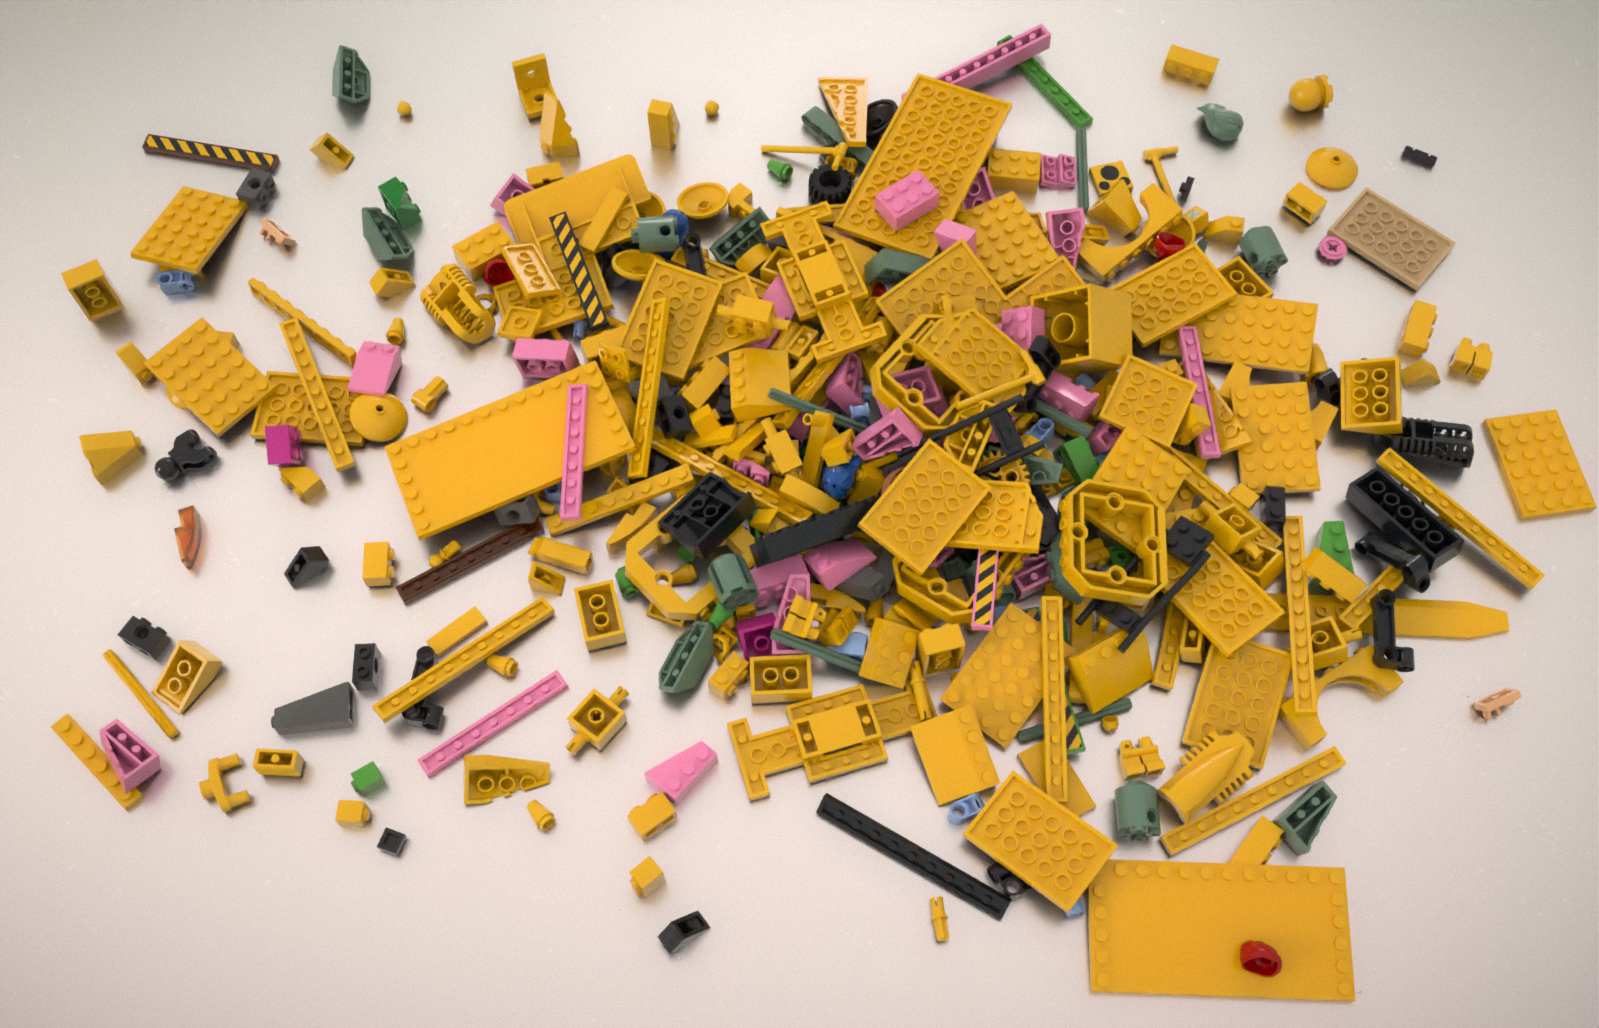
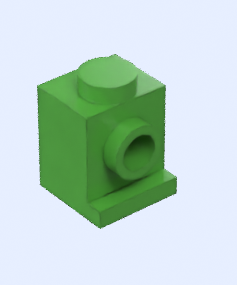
[1107,543,1132,568]

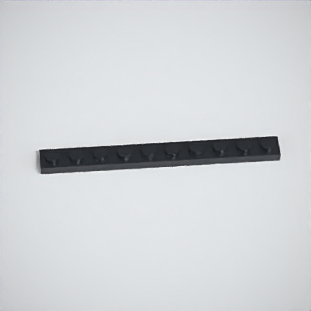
[816,793,1012,919]

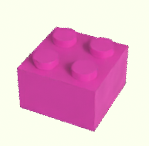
[265,425,303,467]

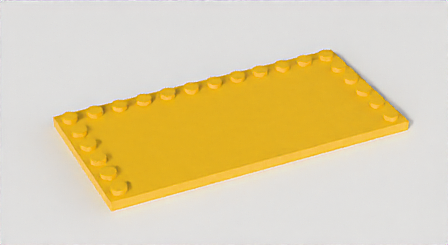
[833,73,1012,261]
[384,360,637,540]
[1087,859,1356,1002]

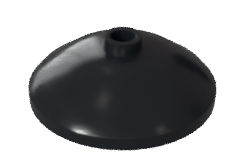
[866,99,898,138]

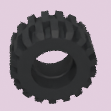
[808,164,852,205]

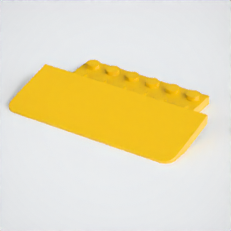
[504,154,652,268]

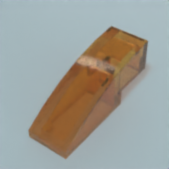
[174,505,201,570]

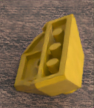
[943,400,996,473]

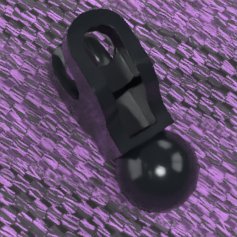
[155,429,217,481]

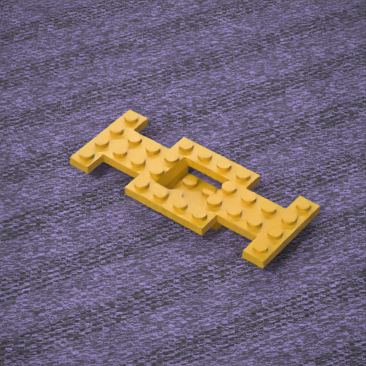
[760,201,888,364]
[727,668,938,801]

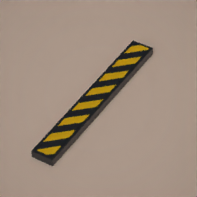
[549,211,609,332]

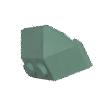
[332,45,370,103]
[362,207,413,260]
[709,207,770,267]
[1045,532,1085,605]
[659,620,714,693]

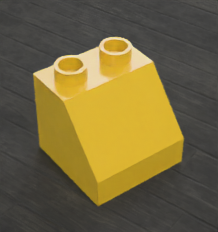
[1030,283,1133,373]

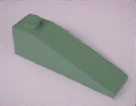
[985,445,1063,485]

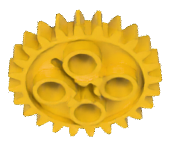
[975,450,1031,484]

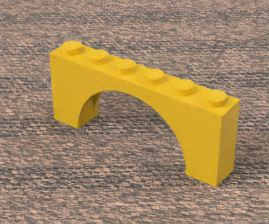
[1077,183,1183,284]
[1219,361,1339,451]
[1277,644,1404,751]

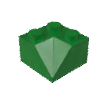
[378,177,421,231]

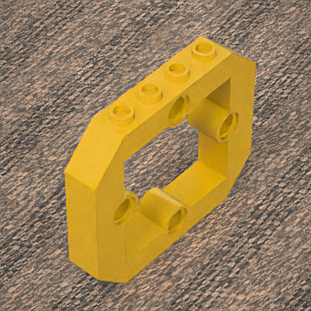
[870,314,977,436]
[1059,479,1168,606]
[625,494,755,620]
[892,551,1024,625]

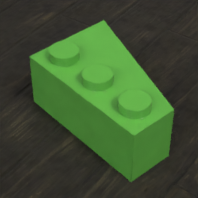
[1052,435,1099,487]
[1309,521,1354,585]

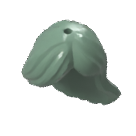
[1197,103,1244,141]

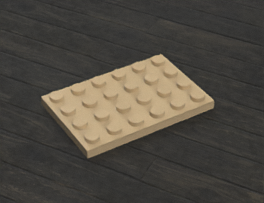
[1327,187,1456,291]

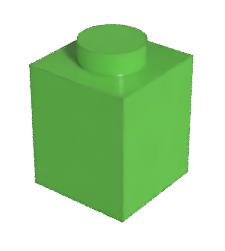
[351,761,386,797]

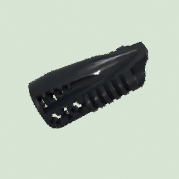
[1373,417,1474,468]

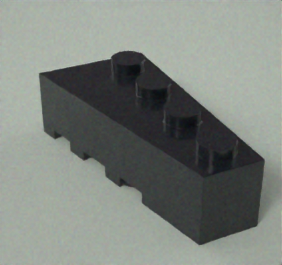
[1030,484,1061,557]

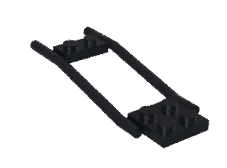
[882,394,1046,477]
[1075,515,1215,653]

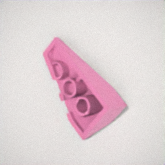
[1045,207,1085,269]
[772,574,812,656]

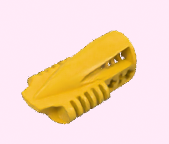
[420,263,496,344]
[1157,730,1255,824]

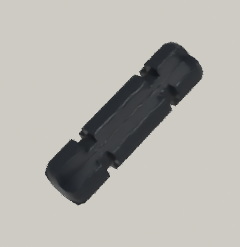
[1403,146,1437,166]

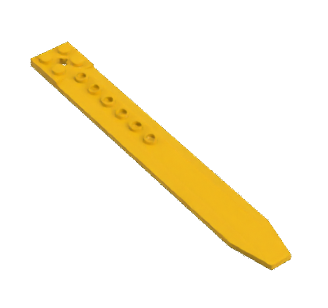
[1263,593,1510,640]

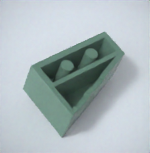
[864,248,929,285]
[1271,780,1337,856]

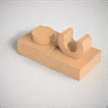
[259,218,296,246]
[1473,687,1522,720]

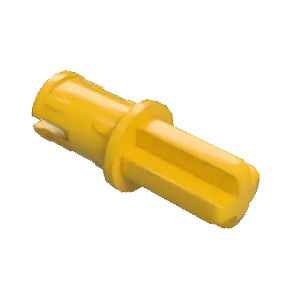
[930,896,949,941]

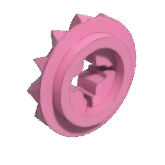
[1318,236,1347,262]

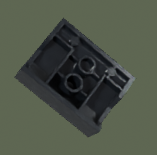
[657,472,757,560]

